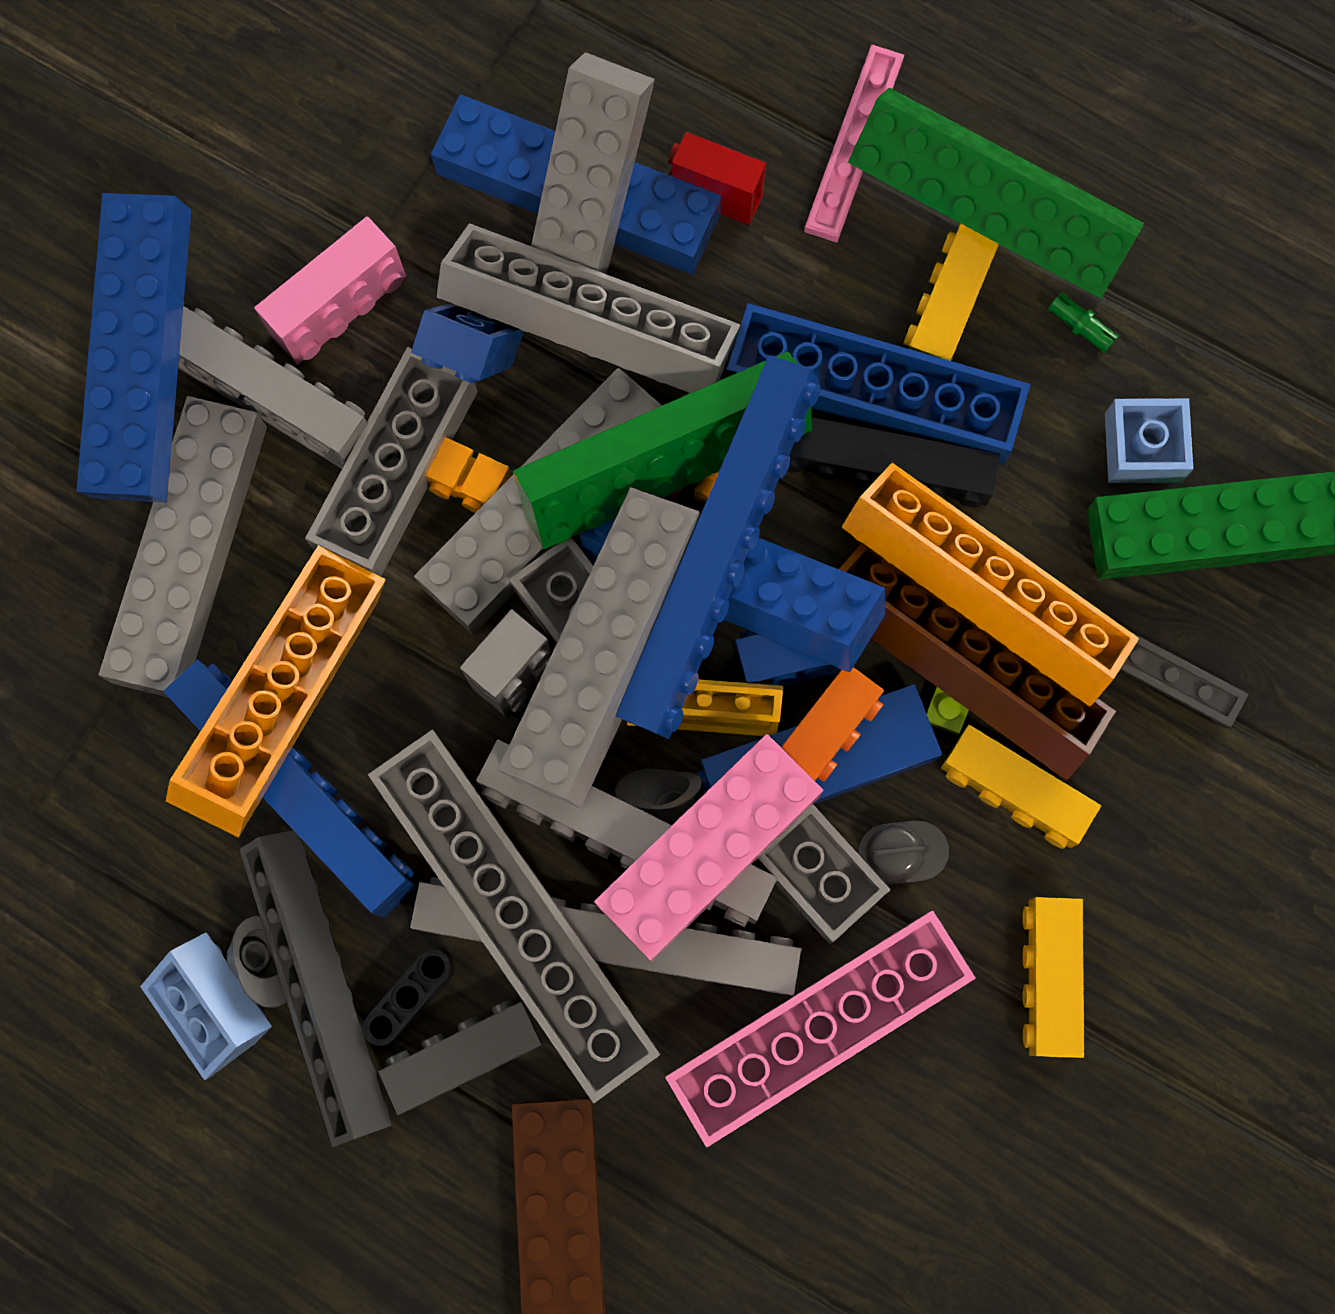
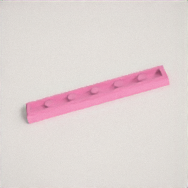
[804,44,904,243]

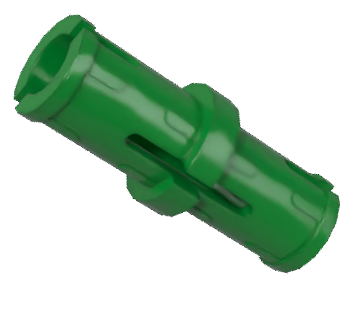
[1048,292,1119,354]

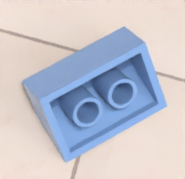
[140,933,272,1080]

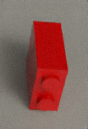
[668,132,766,226]

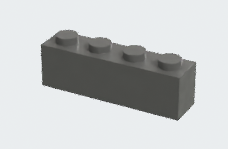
[378,998,544,1115]

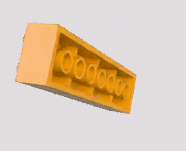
[841,463,1139,706]
[166,545,386,838]

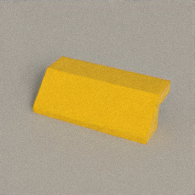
[627,679,783,736]

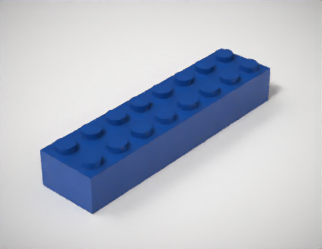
[431,94,721,275]
[76,193,191,503]
[726,303,1030,465]
[580,518,885,672]
[163,659,417,918]

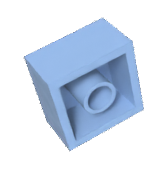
[1105,398,1193,483]

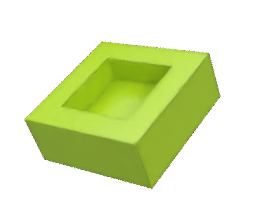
[926,687,968,736]

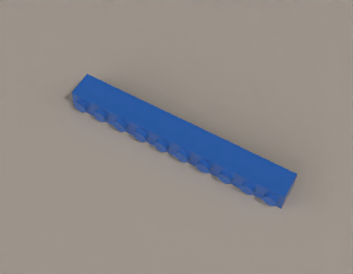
[615,355,820,739]

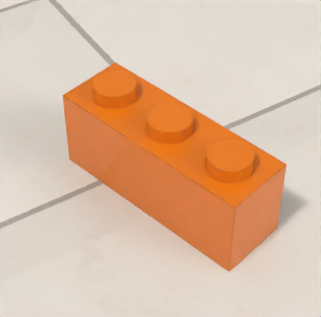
[781,667,884,783]

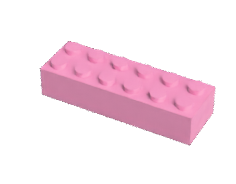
[594,734,824,962]

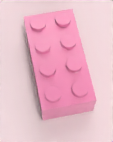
[254,216,406,365]

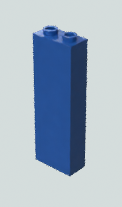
[696,684,942,805]

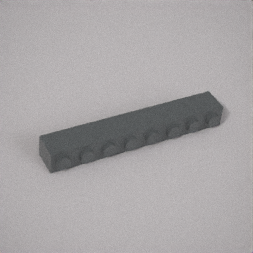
[239,830,392,1147]

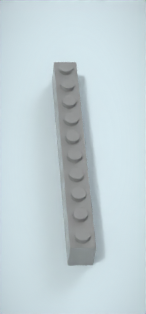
[410,877,801,996]

